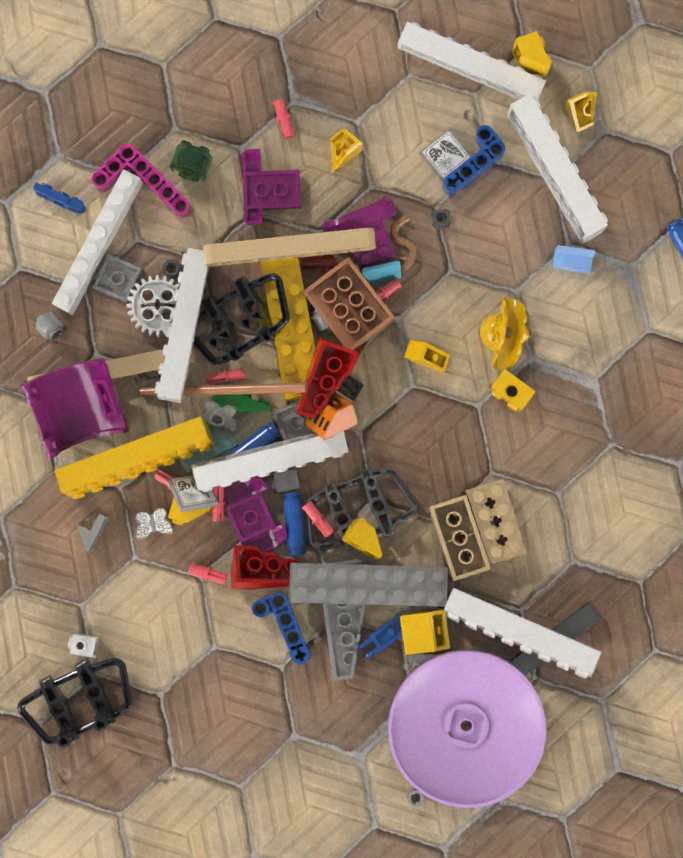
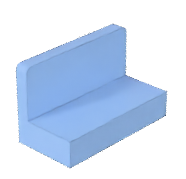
[552,245,595,274]

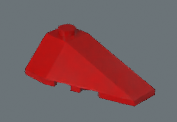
[296,337,359,419]
[231,545,302,590]

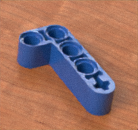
[442,125,505,195]
[252,592,310,665]

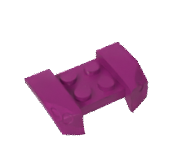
[224,476,287,552]

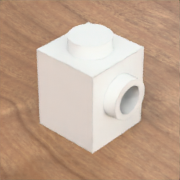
[68,633,99,657]

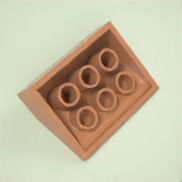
[303,257,395,350]

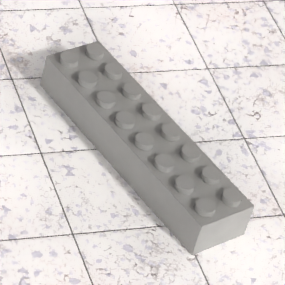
[289,563,448,606]

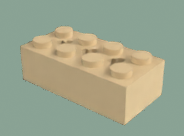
[464,479,526,565]
[428,495,491,581]

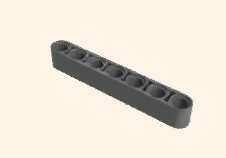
[508,601,602,676]

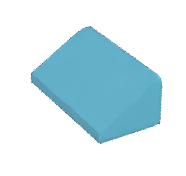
[362,261,402,285]

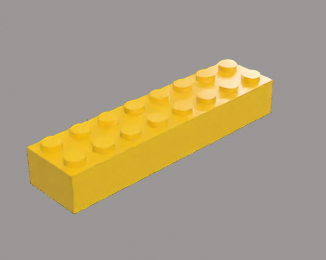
[260,258,315,402]
[54,416,215,499]

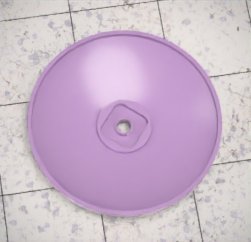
[388,650,546,808]

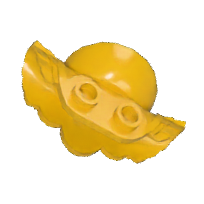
[480,296,529,369]

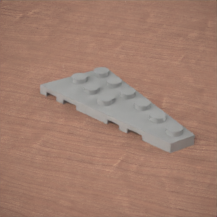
[322,557,373,681]

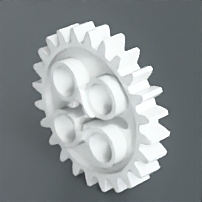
[126,275,180,337]

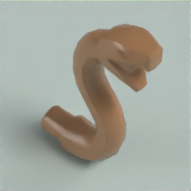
[390,214,417,271]

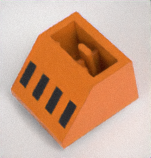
[305,392,357,440]

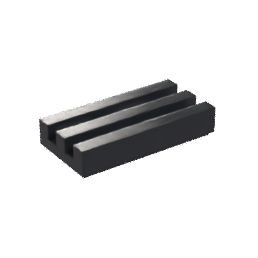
[336,376,364,401]

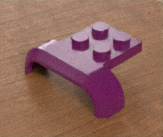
[241,149,301,226]
[321,196,397,271]

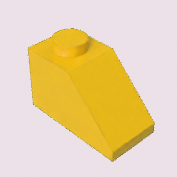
[404,340,450,373]
[168,498,212,526]
[342,518,382,560]

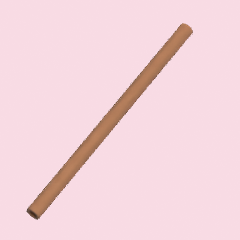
[140,383,307,397]

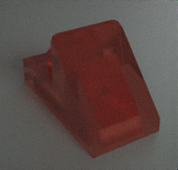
[300,255,338,269]

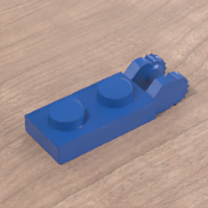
[33,182,86,215]
[358,613,403,659]

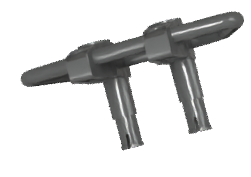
[306,468,419,552]

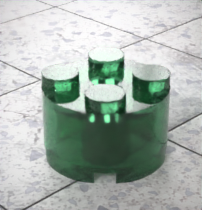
[169,140,213,182]

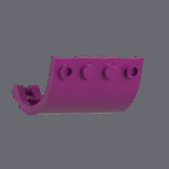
[21,358,129,459]

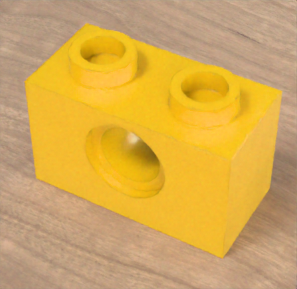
[490,369,536,412]

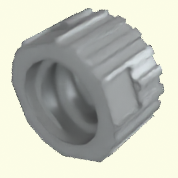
[407,789,425,808]

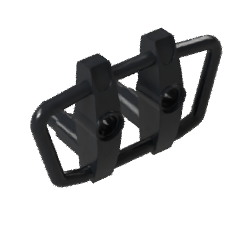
[194,273,290,365]
[17,658,133,748]

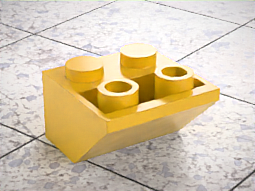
[512,31,552,79]
[400,609,450,655]

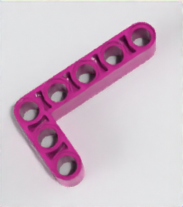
[92,144,191,218]

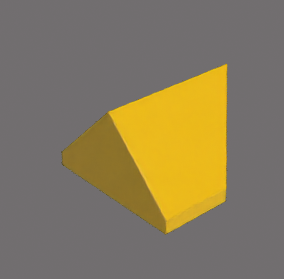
[564,92,597,132]
[329,128,362,173]

